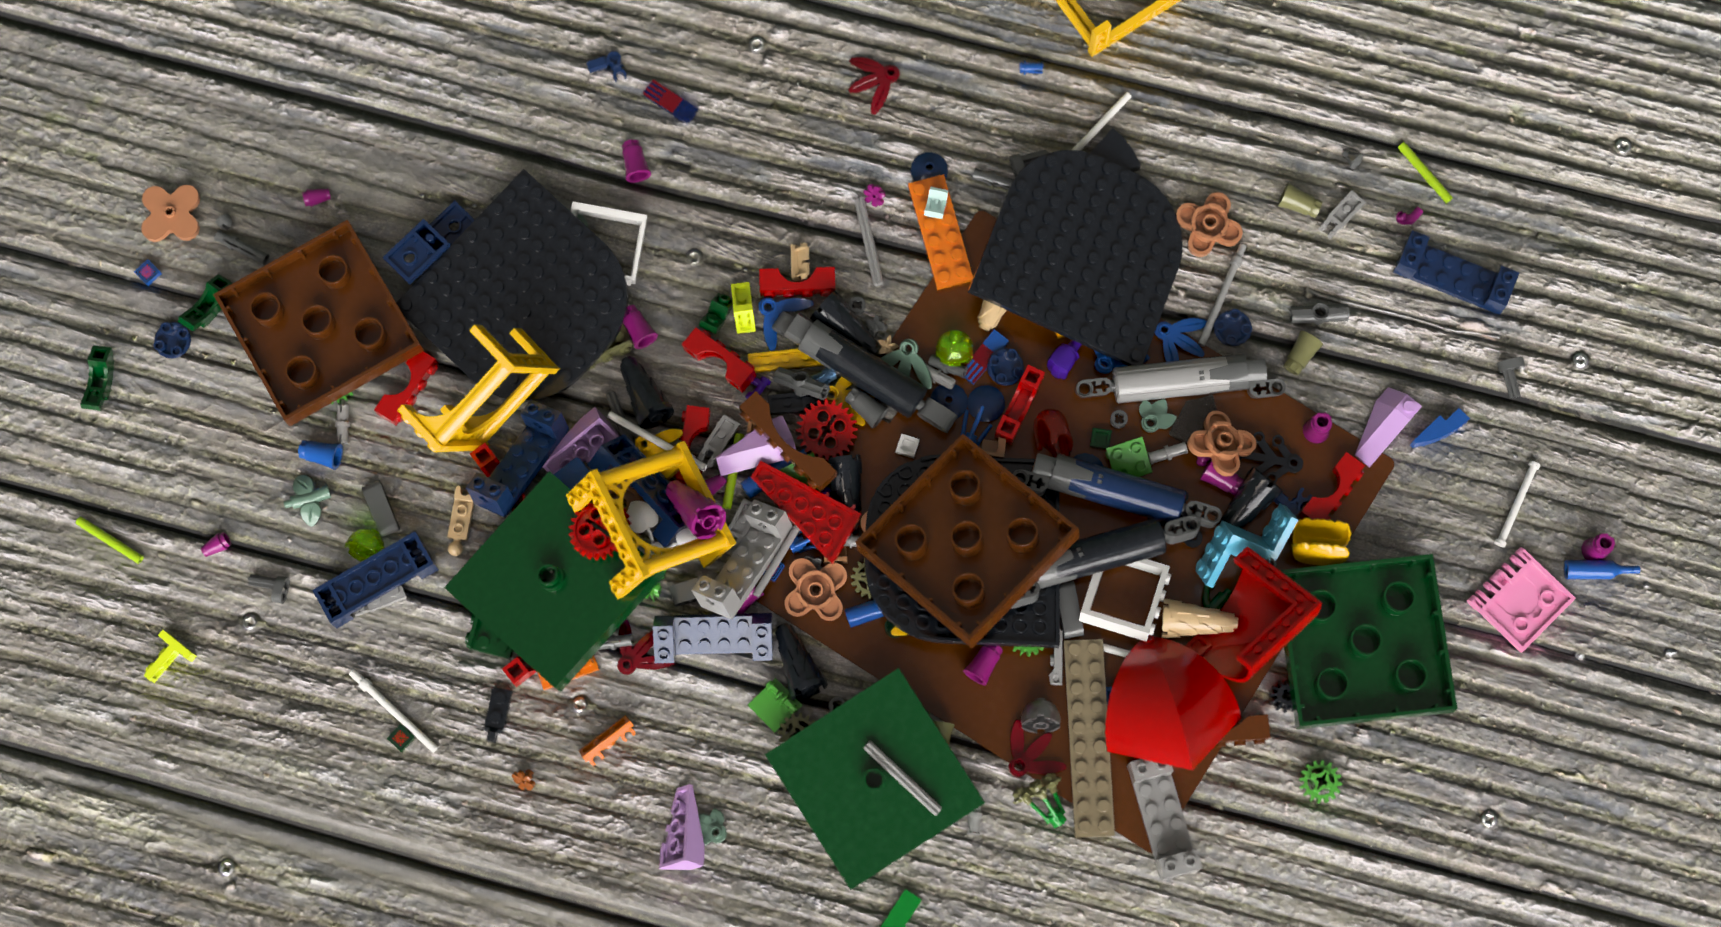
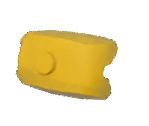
[1292,518,1352,566]

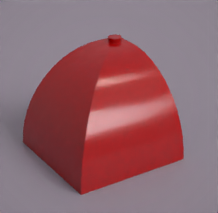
[1185,546,1321,682]
[1105,635,1242,770]

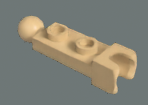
[447,486,474,556]

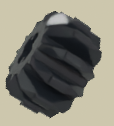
[1269,679,1293,713]

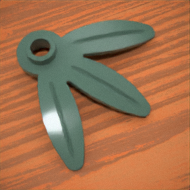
[880,339,932,389]

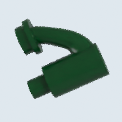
[1202,583,1232,610]

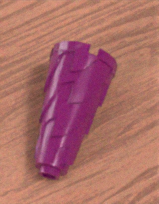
[666,480,726,539]

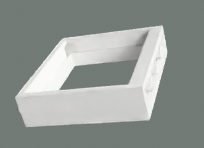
[571,202,648,286]
[1079,559,1172,642]

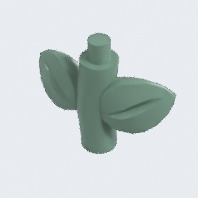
[283,475,331,527]

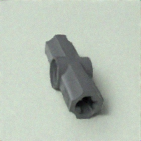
[1290,303,1349,325]
[773,367,830,400]

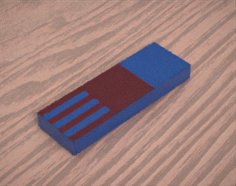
[964,329,1009,385]

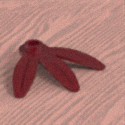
[848,57,900,115]
[617,619,675,675]
[1008,719,1066,777]

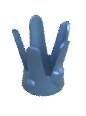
[810,367,837,385]

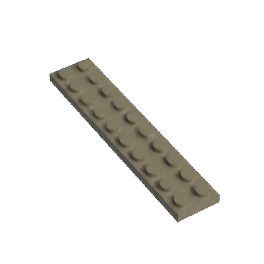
[1063,639,1115,838]

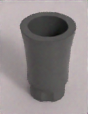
[845,387,889,429]

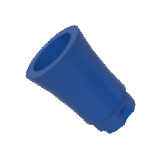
[298,440,343,470]

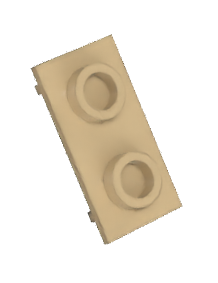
[791,243,810,282]

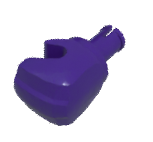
[1047,340,1082,380]

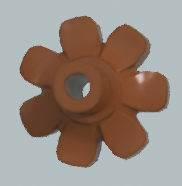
[512,769,535,790]

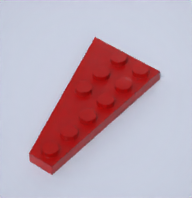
[751,461,862,565]

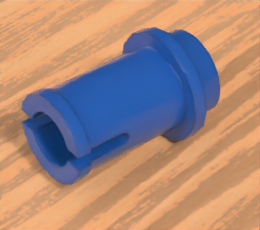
[1019,60,1043,75]

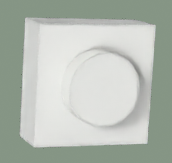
[896,434,920,459]

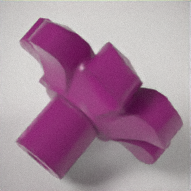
[864,184,886,207]

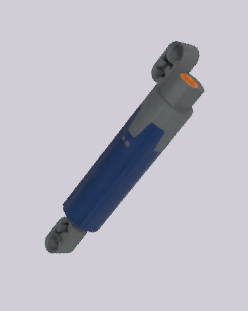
[1013,453,1222,528]

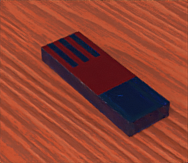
[642,80,698,125]

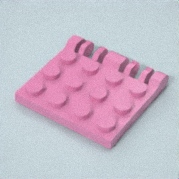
[1467,547,1576,653]

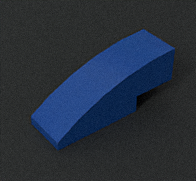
[1410,408,1470,448]

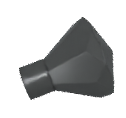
[1342,149,1364,169]

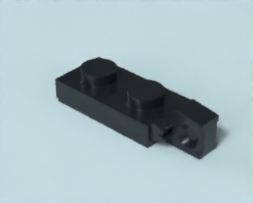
[767,393,821,415]
[484,687,513,743]

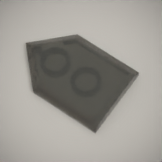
[1169,394,1217,445]

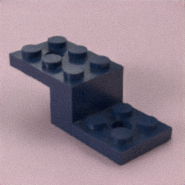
[382,200,475,285]

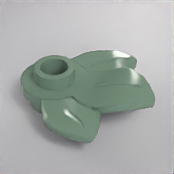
[1139,399,1177,433]
[698,808,727,845]

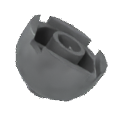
[1021,698,1061,733]

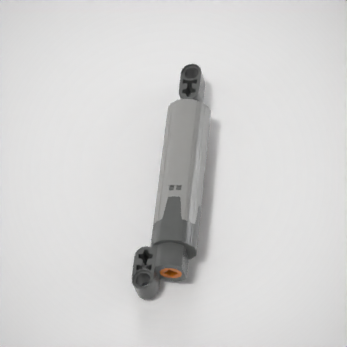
[1074,354,1286,403]

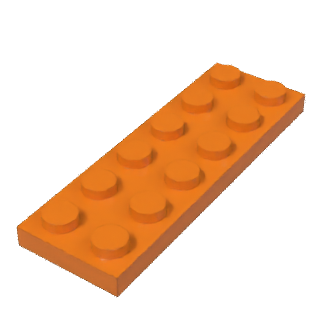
[908,174,973,290]

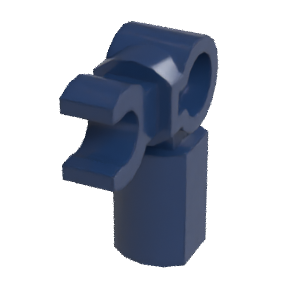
[586,51,627,82]
[1273,488,1312,516]

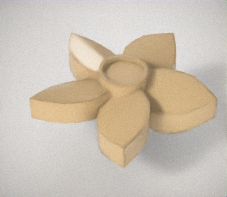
[877,335,898,354]

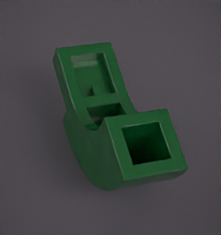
[178,274,233,331]
[80,345,114,411]

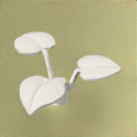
[627,501,698,558]

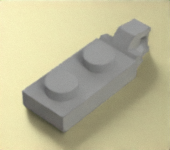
[1049,630,1063,685]

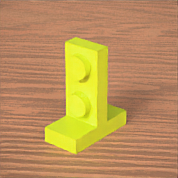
[731,282,756,334]
[143,630,197,683]

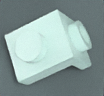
[924,187,948,219]

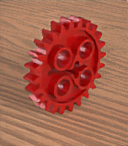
[796,399,858,461]
[568,502,632,561]

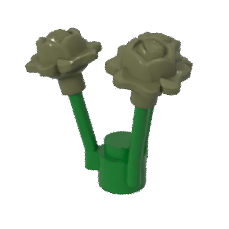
[1013,773,1067,828]

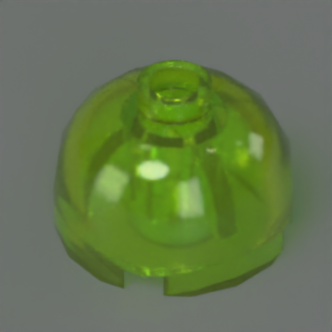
[935,330,973,366]
[344,529,385,562]

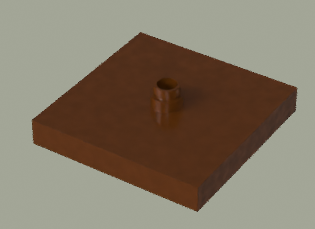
[213,219,424,426]
[855,434,1080,648]

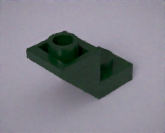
[699,293,733,334]

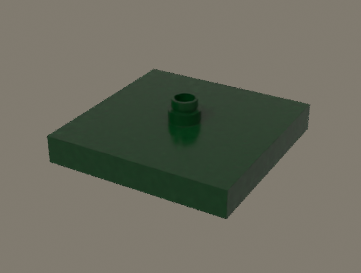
[444,471,666,692]
[1280,554,1458,729]
[764,668,985,890]

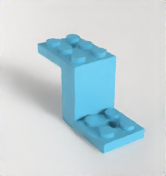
[1195,504,1298,588]

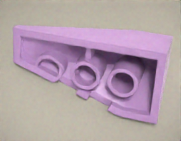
[1355,387,1422,468]
[542,407,620,475]
[715,415,796,476]
[659,784,704,870]

